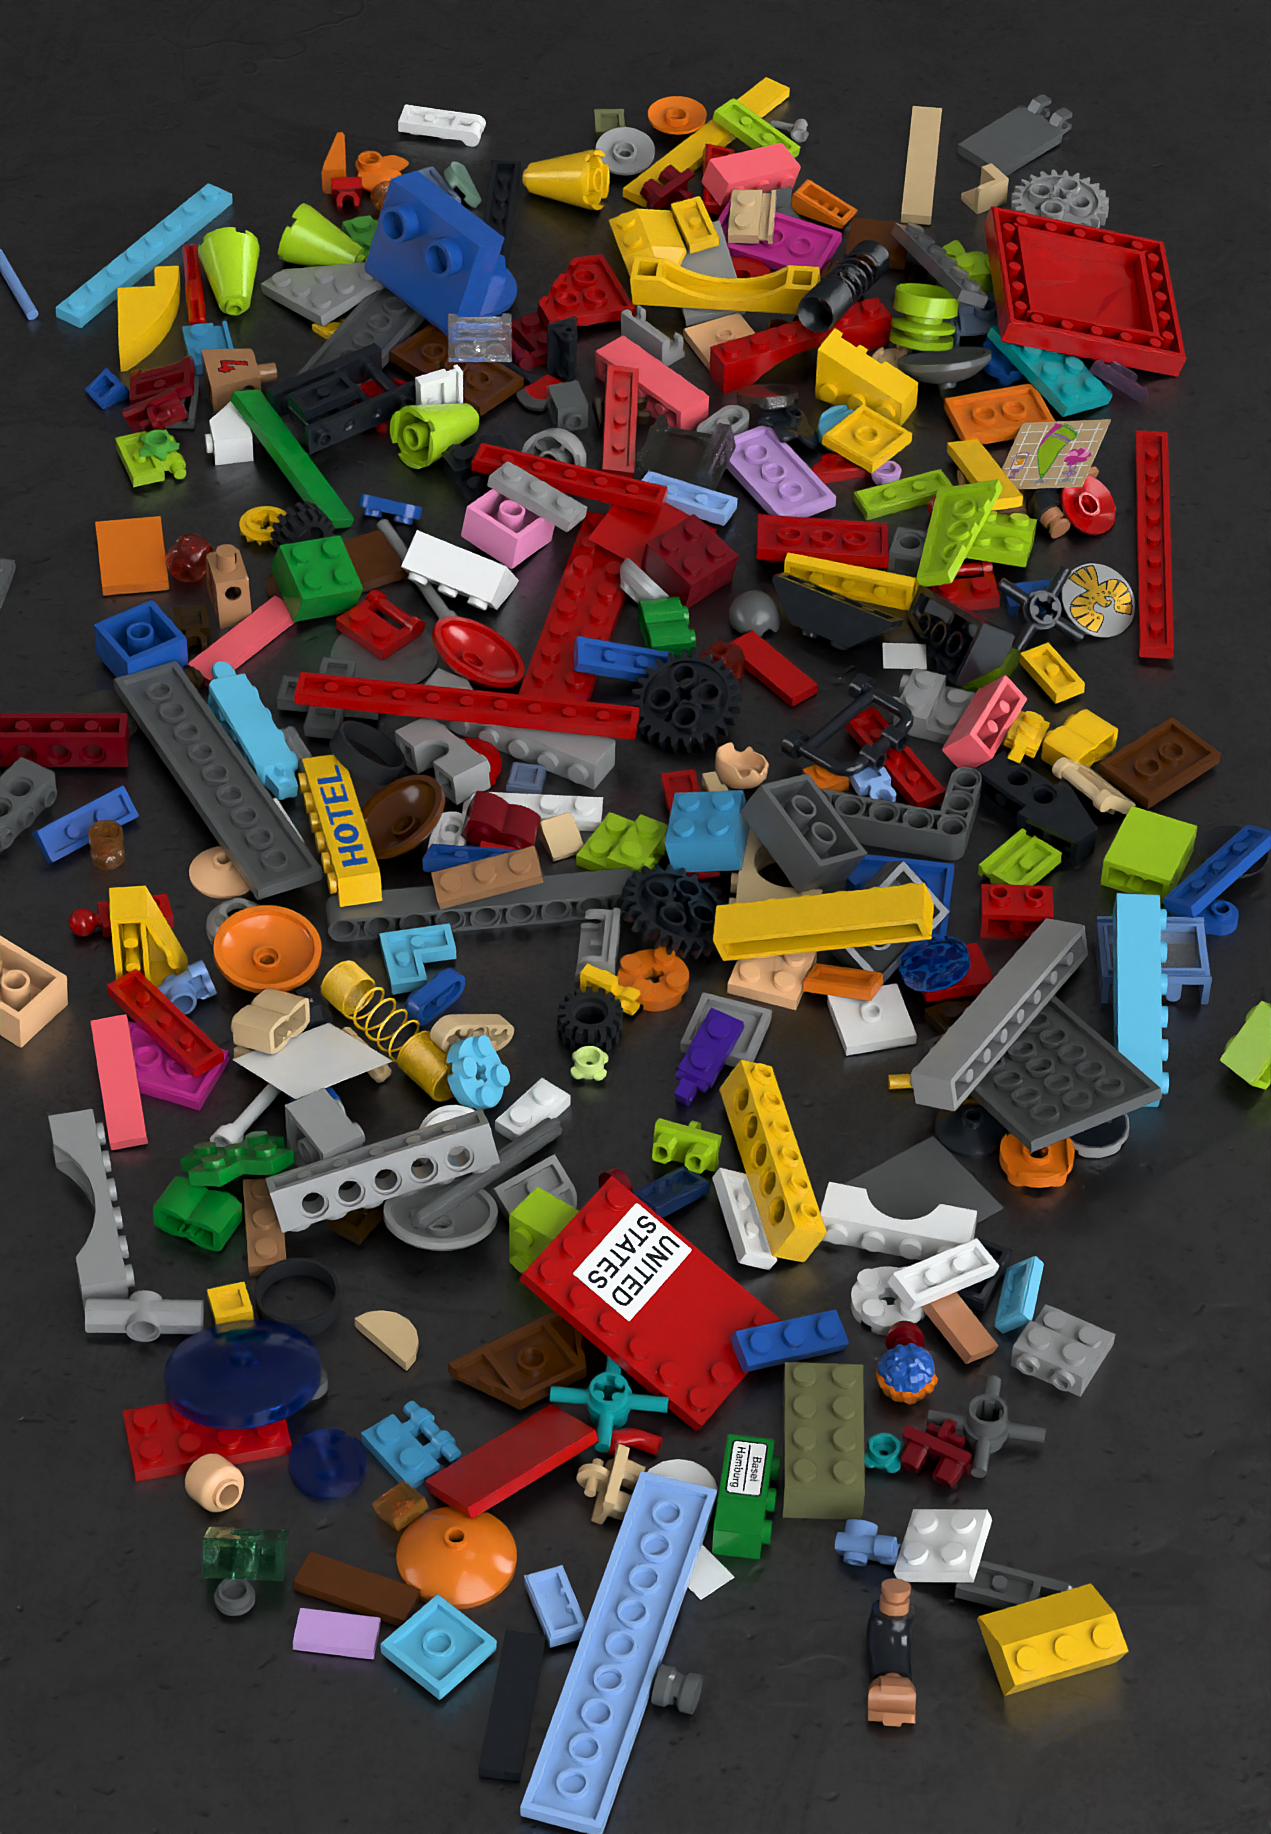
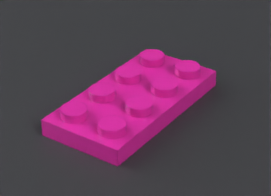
[717,199,842,274]

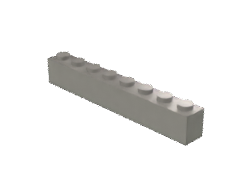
[910,918,1088,1111]

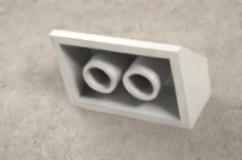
[401,530,519,611]

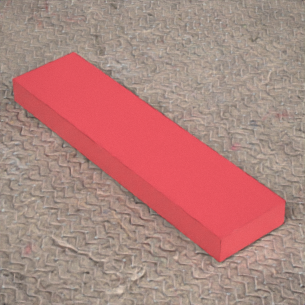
[186,595,295,688]
[90,1014,148,1150]

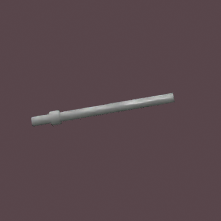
[377,519,457,621]

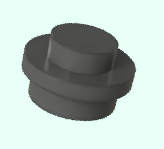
[214,1576,255,1616]

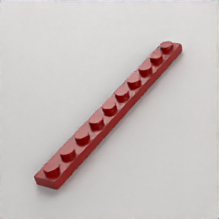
[1135,430,1174,659]
[294,672,640,740]

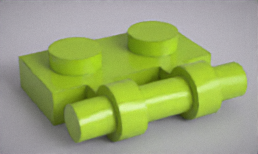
[115,430,186,487]

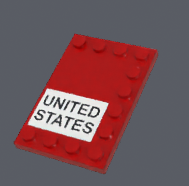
[519,1176,782,1432]

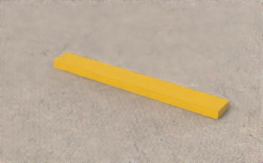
[623,77,790,209]

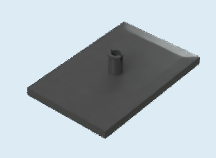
[923,995,1162,1152]

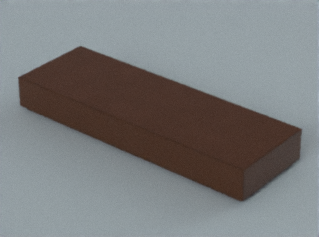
[293,1551,421,1627]

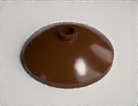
[361,775,445,859]

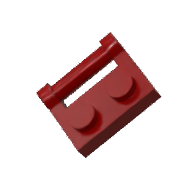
[928,560,1000,610]
[336,589,425,660]

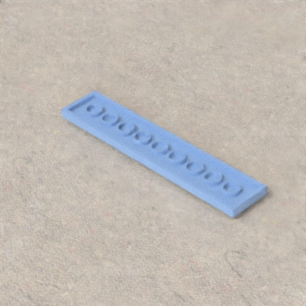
[520,1471,718,1834]

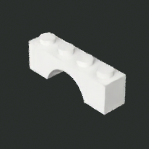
[820,1182,977,1261]

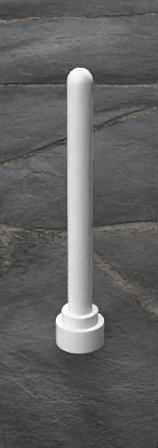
[210,1083,281,1147]

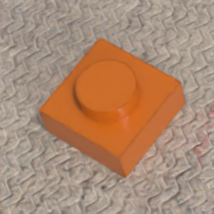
[802,764,850,792]

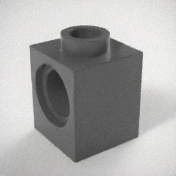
[547,380,588,432]
[888,527,927,577]

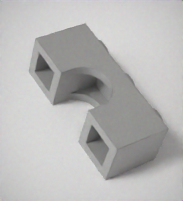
[394,718,491,805]

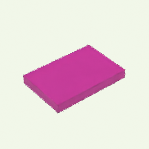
[98,1021,230,1111]

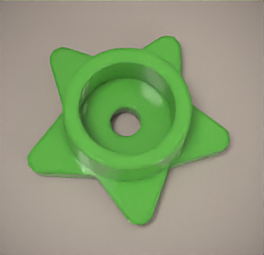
[139,430,180,461]

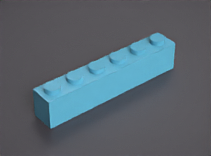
[1113,893,1169,1107]

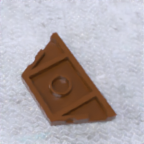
[448,1311,586,1410]

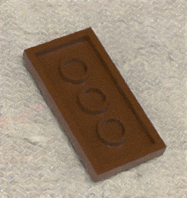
[389,324,524,417]

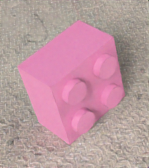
[461,489,555,569]

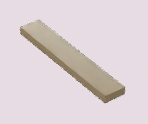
[901,106,942,225]

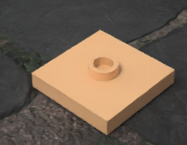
[683,312,755,370]

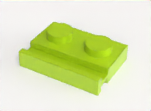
[978,828,1062,885]

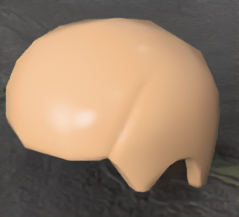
[715,742,769,790]

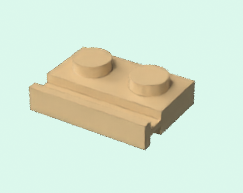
[728,189,777,244]

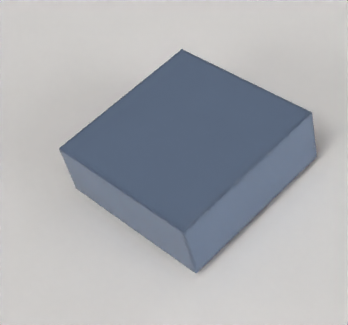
[506,762,546,794]

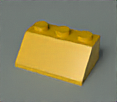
[977,1583,1129,1696]

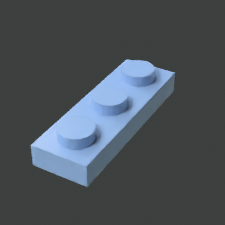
[641,471,738,526]

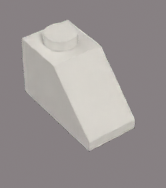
[204,401,254,466]

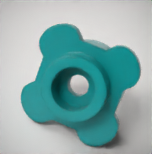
[864,1433,904,1473]

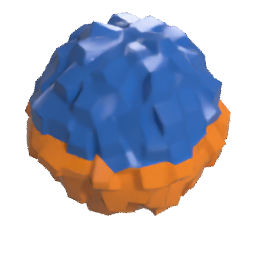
[875,1343,938,1405]

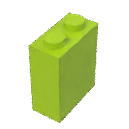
[1100,806,1197,904]

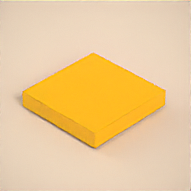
[822,404,913,473]

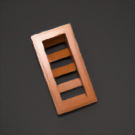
[321,132,346,194]
[791,179,858,229]

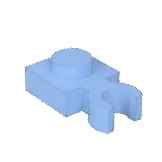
[848,766,896,803]

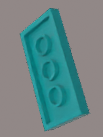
[987,325,1113,417]

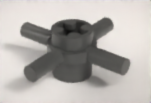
[927,1375,1046,1478]

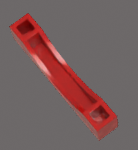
[709,297,892,394]

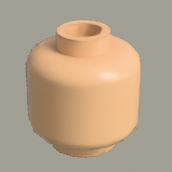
[185,1454,244,1512]

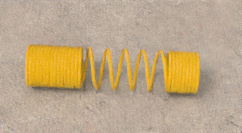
[321,960,454,1102]

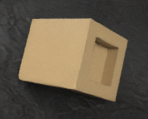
[961,163,1009,214]

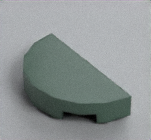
[444,161,482,208]

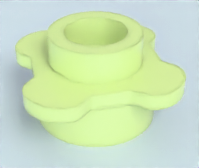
[570,1046,608,1081]

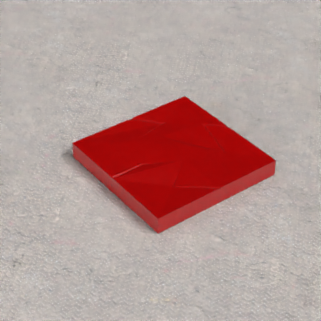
[984,206,1186,377]

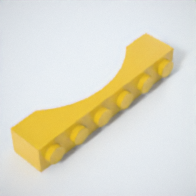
[630,256,820,314]

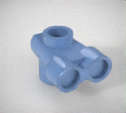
[156,960,217,1015]
[835,1519,902,1566]

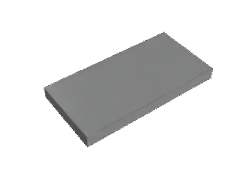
[678,220,747,326]

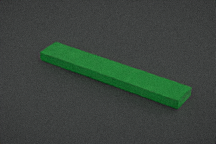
[230,390,355,528]

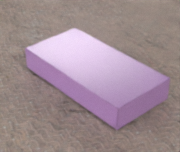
[293,1608,381,1660]

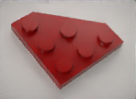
[537,254,636,328]

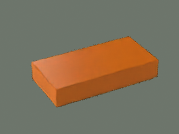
[803,963,883,1001]

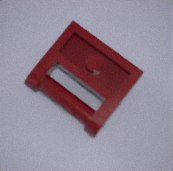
[488,311,547,370]
[129,356,196,404]

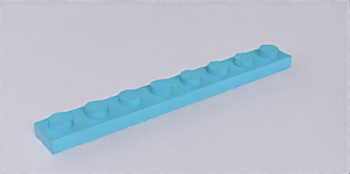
[56,183,233,328]

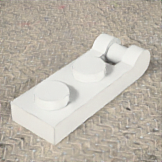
[398,104,486,147]

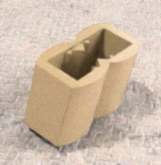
[231,988,310,1054]

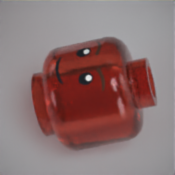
[166,533,214,582]

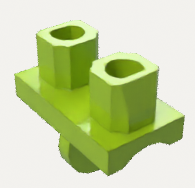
[652,1118,722,1174]

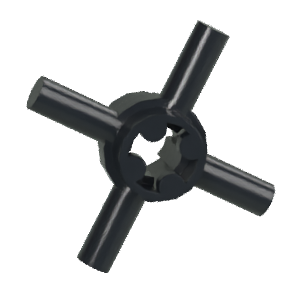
[996,566,1085,656]

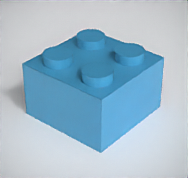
[665,790,750,873]

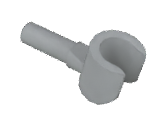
[770,119,809,143]

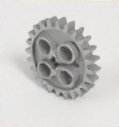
[1011,170,1109,228]

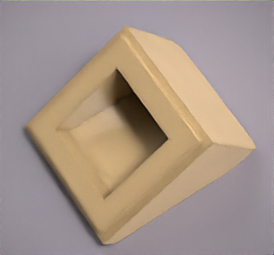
[539,812,584,862]

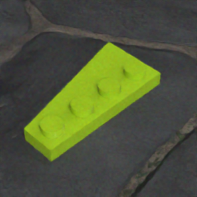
[916,479,1003,587]

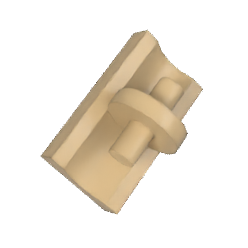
[576,1444,645,1525]

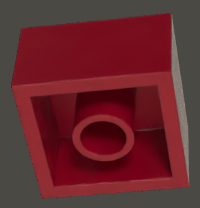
[640,514,739,608]

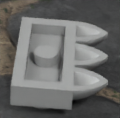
[490,1154,577,1224]

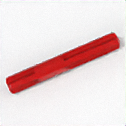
[182,243,206,326]

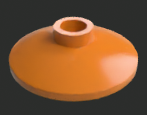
[648,96,707,135]

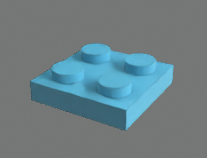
[380,1594,497,1700]

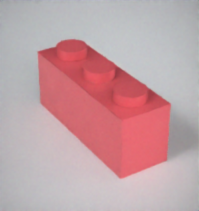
[701,143,801,206]
[941,675,1027,768]

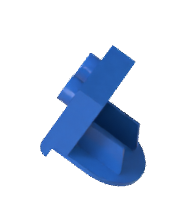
[365,170,517,342]

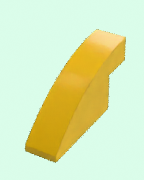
[117,266,181,372]

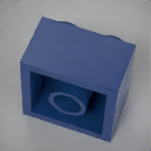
[94,600,188,678]

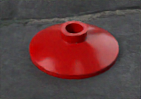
[1061,475,1116,535]

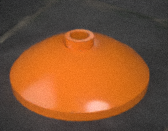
[213,905,322,993]
[396,1506,517,1610]

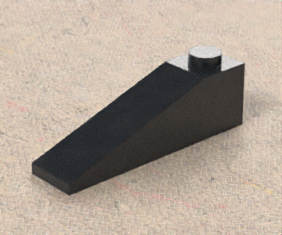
[907,585,1015,686]

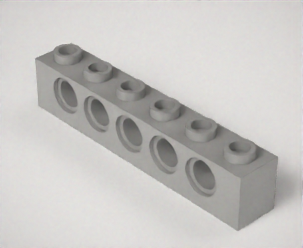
[265,1109,500,1233]

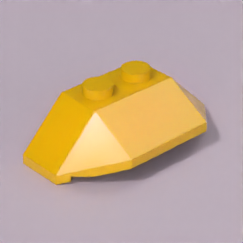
[609,209,687,277]

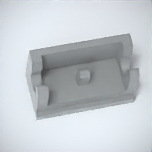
[621,305,685,366]
[575,908,621,982]

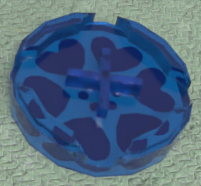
[899,936,971,992]

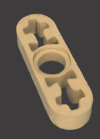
[430,1014,514,1052]

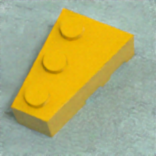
[815,328,918,426]
[109,886,188,987]

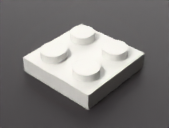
[894,1509,992,1583]

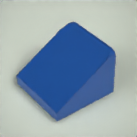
[85,367,130,409]

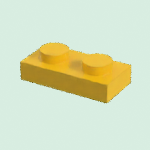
[671,196,720,254]
[1019,642,1085,704]

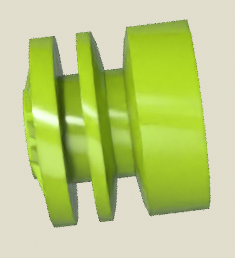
[889,283,959,351]

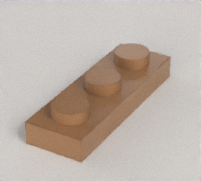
[431,846,544,910]
[243,1178,286,1277]

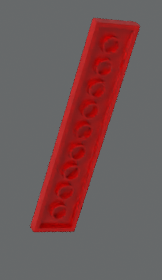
[518,511,627,702]

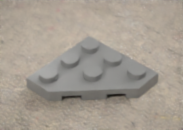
[261,262,385,327]

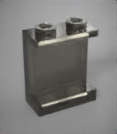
[636,414,736,491]

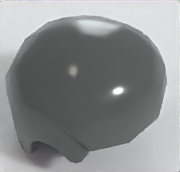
[728,590,782,637]

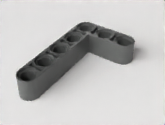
[819,767,982,861]

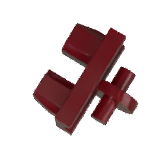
[640,164,695,212]
[122,387,188,433]
[899,1418,972,1489]

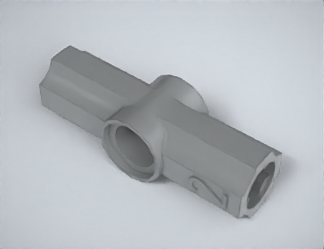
[85,1290,204,1342]

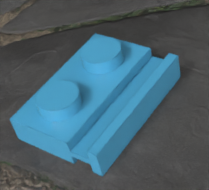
[182,321,234,375]

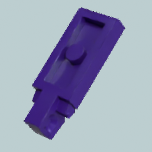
[674,1007,744,1107]

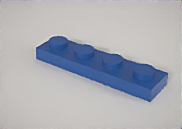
[1163,824,1271,918]

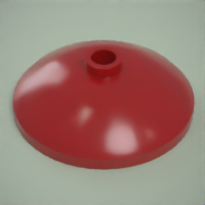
[432,616,525,689]

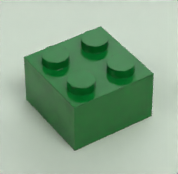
[270,535,363,622]

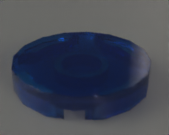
[289,1429,367,1500]

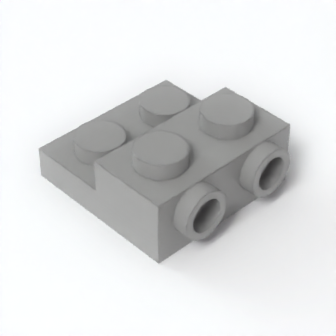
[889,668,975,744]
[1011,1304,1115,1397]

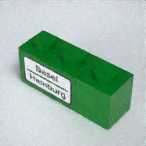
[712,1434,781,1559]

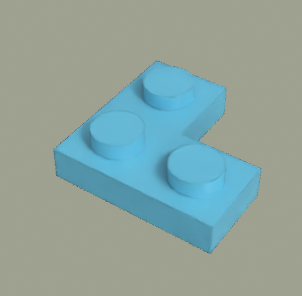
[379,923,456,995]

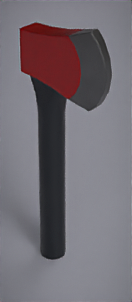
[464,338,563,412]

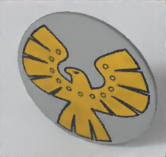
[1061,563,1135,638]

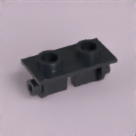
[547,316,578,382]

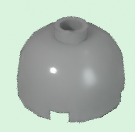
[521,427,586,467]

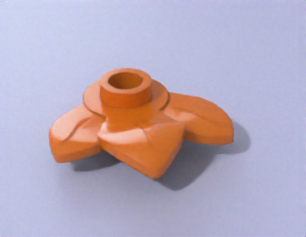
[355,151,409,192]

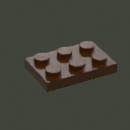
[1098,717,1221,809]

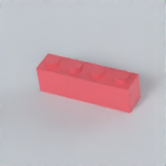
[595,336,709,437]

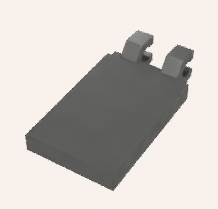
[957,94,1073,176]

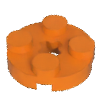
[617,946,689,1012]
[999,1133,1075,1188]

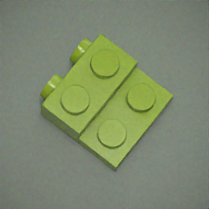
[966,510,1037,568]
[576,812,668,872]

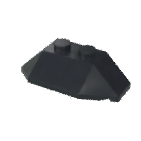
[772,572,903,650]

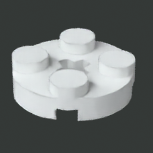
[850,1266,926,1336]

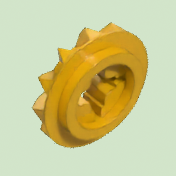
[239,506,287,546]

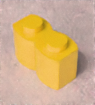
[1041,709,1118,768]

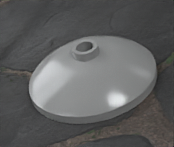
[383,1179,498,1251]

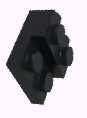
[442,435,510,507]

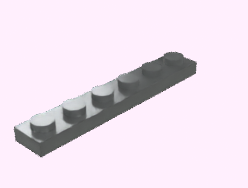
[891,222,989,309]

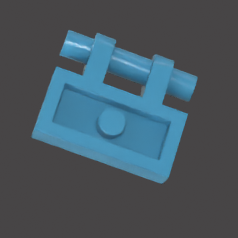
[361,1401,462,1493]

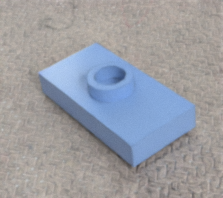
[524,1565,586,1648]

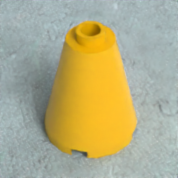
[523,149,610,211]

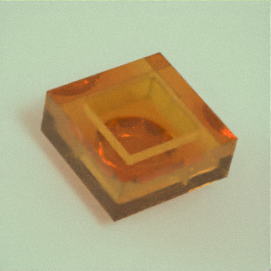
[372,1480,429,1532]

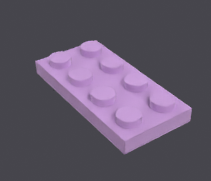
[713,425,836,517]

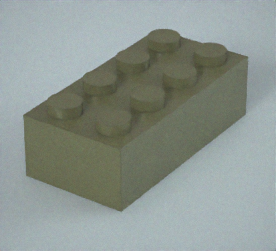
[783,1362,865,1520]

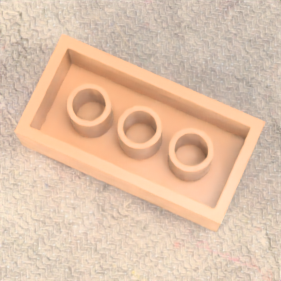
[0,936,68,1048]

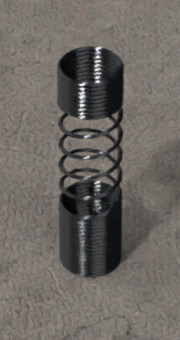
[797,240,890,333]

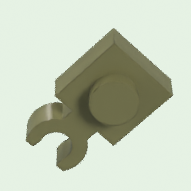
[594,109,625,140]

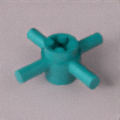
[550,1356,669,1452]

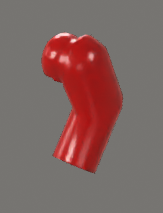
[604,1427,663,1456]

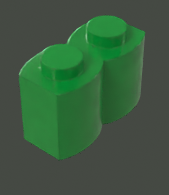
[638,596,696,659]
[153,1176,242,1252]

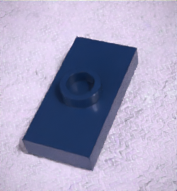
[632,1165,710,1218]

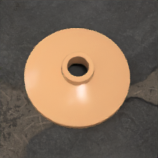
[189,846,250,899]

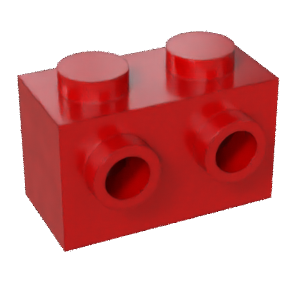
[979,884,1054,941]

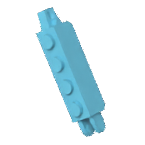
[207,661,298,800]

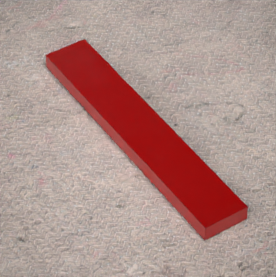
[471,443,668,515]

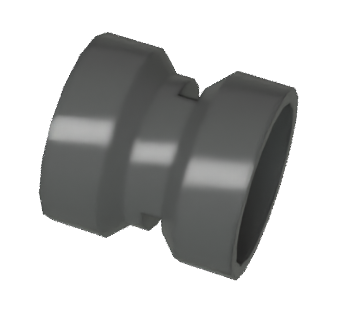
[651,1664,703,1715]

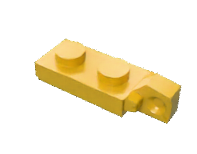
[1003,711,1050,763]

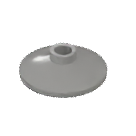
[595,127,655,175]

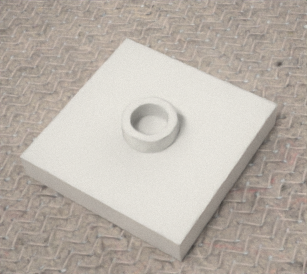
[827,983,917,1056]

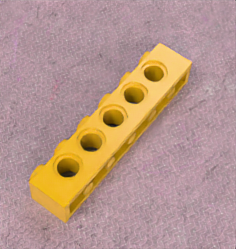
[719,1060,827,1262]

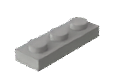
[487,461,588,532]

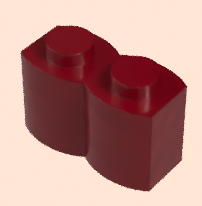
[461,791,541,850]

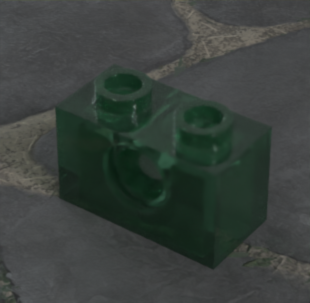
[202,1527,289,1581]

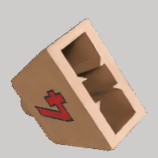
[201,348,278,412]
[206,544,252,629]

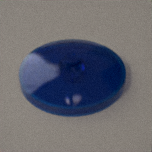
[164,1320,322,1429]

